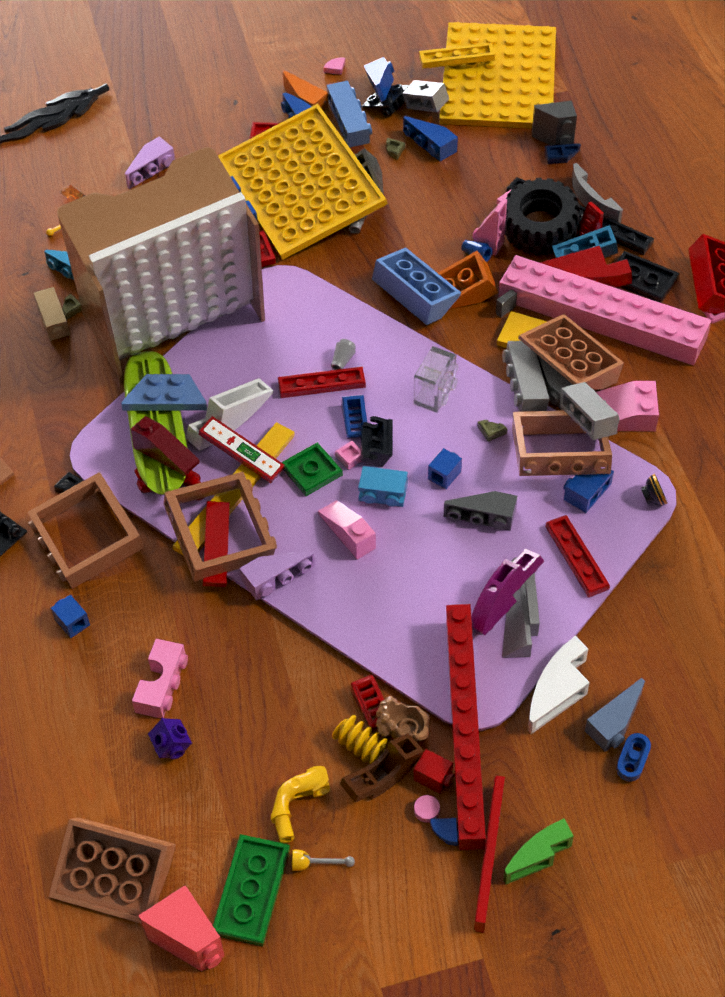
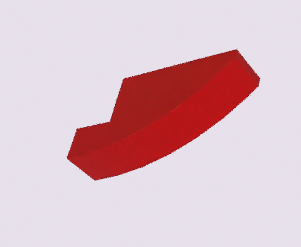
[540,245,632,287]

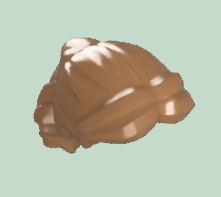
[376,696,431,742]

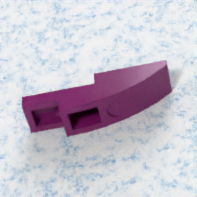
[471,549,544,635]

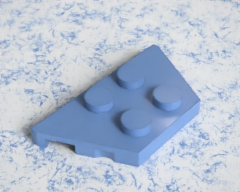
[121,374,207,411]

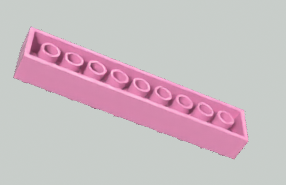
[498,255,711,366]

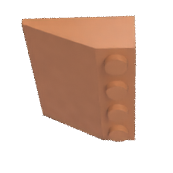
[518,314,624,389]
[49,817,176,923]

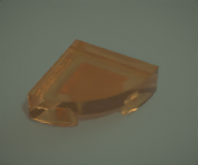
[60,184,85,200]

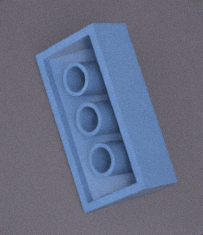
[372,248,461,325]

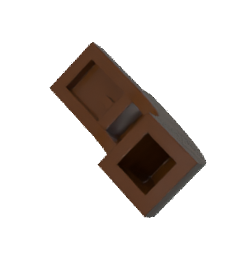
[340,733,424,803]

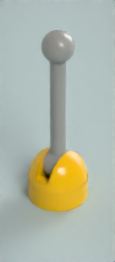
[292,850,355,871]

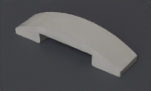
[572,163,623,223]

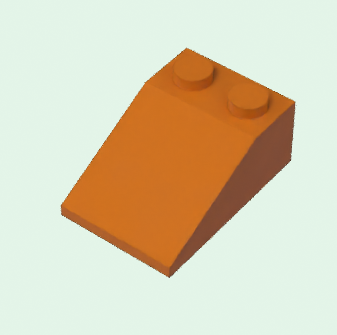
[438,251,499,309]

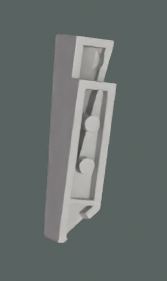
[502,557,540,658]

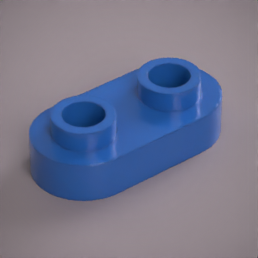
[616,733,651,782]

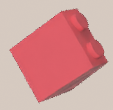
[138,885,225,971]

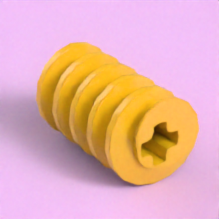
[332,715,387,765]

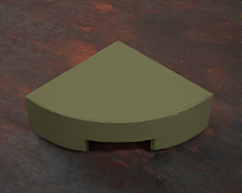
[386,138,405,160]
[62,294,82,320]
[477,420,508,442]

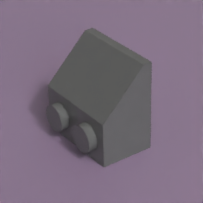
[531,101,577,146]

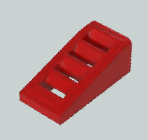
[576,201,604,237]
[351,675,384,731]

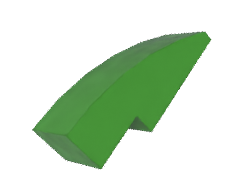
[503,818,574,885]

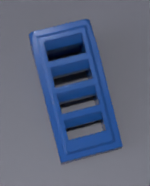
[341,395,367,438]

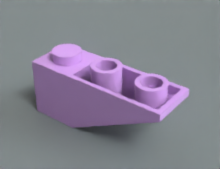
[125,136,175,189]
[239,551,315,600]

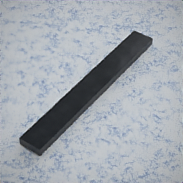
[506,177,654,255]

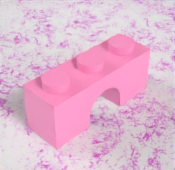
[132,639,188,719]

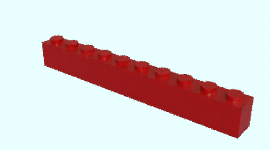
[446,604,486,850]

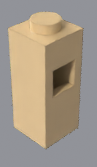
[34,287,70,341]

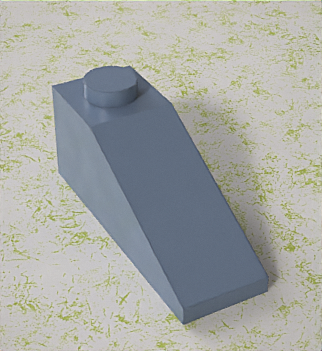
[585,678,645,752]

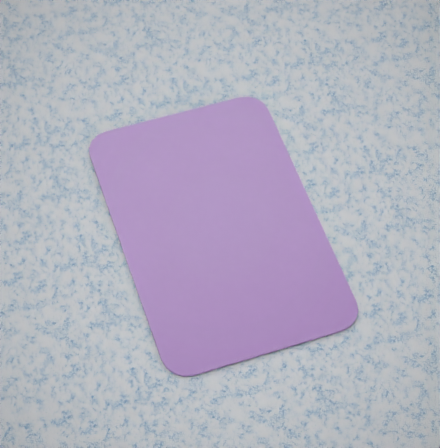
[70,265,676,731]

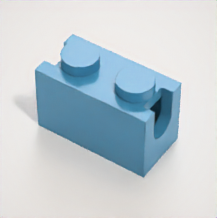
[358,466,408,507]

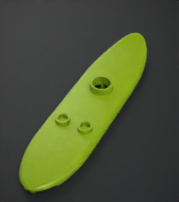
[124,351,187,495]

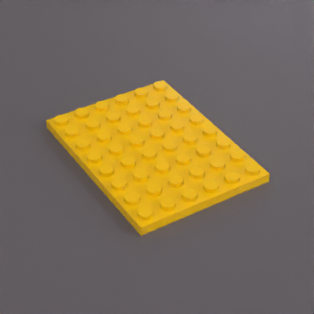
[439,22,556,129]
[218,104,388,260]

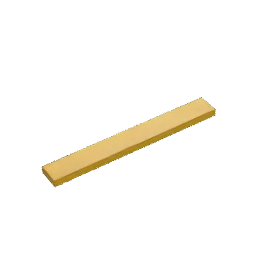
[173,422,295,556]

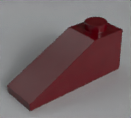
[130,416,200,476]

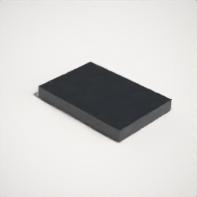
[616,251,680,303]

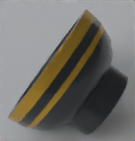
[641,473,668,505]

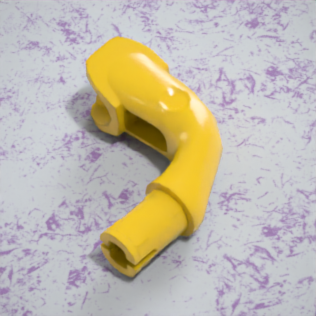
[271,766,330,844]

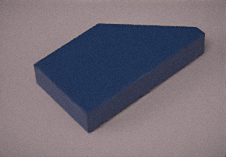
[545,143,581,164]

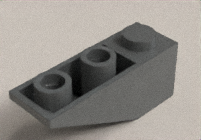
[443,491,518,531]

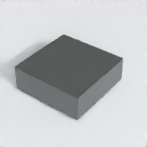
[496,289,517,317]

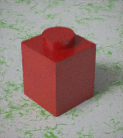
[413,749,455,794]

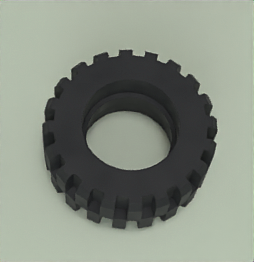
[505,178,580,255]

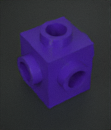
[148,718,192,759]

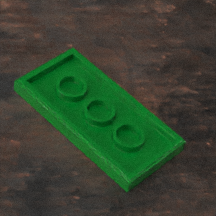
[213,834,291,947]

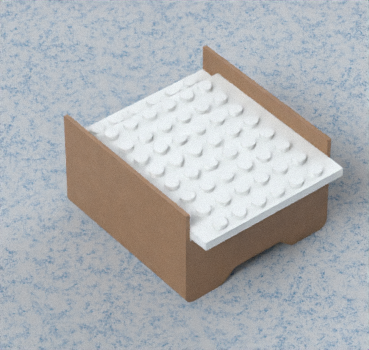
[57,147,265,384]

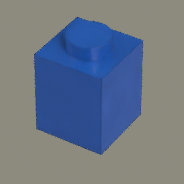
[428,448,462,489]
[51,595,90,638]

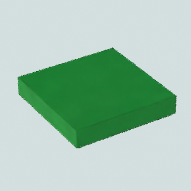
[281,442,343,496]

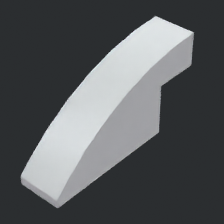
[186,378,273,451]
[528,636,590,734]

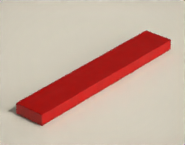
[474,775,505,933]

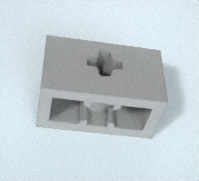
[402,80,449,112]

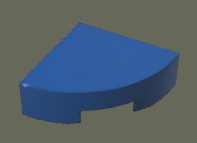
[430,818,458,846]

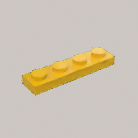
[419,43,495,69]

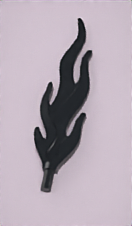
[0,84,110,143]

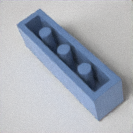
[327,81,372,147]

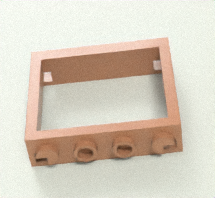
[512,410,612,476]
[28,472,145,589]
[163,472,277,582]

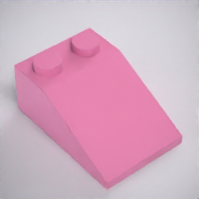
[596,381,659,432]

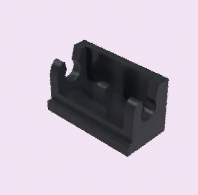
[361,416,393,467]

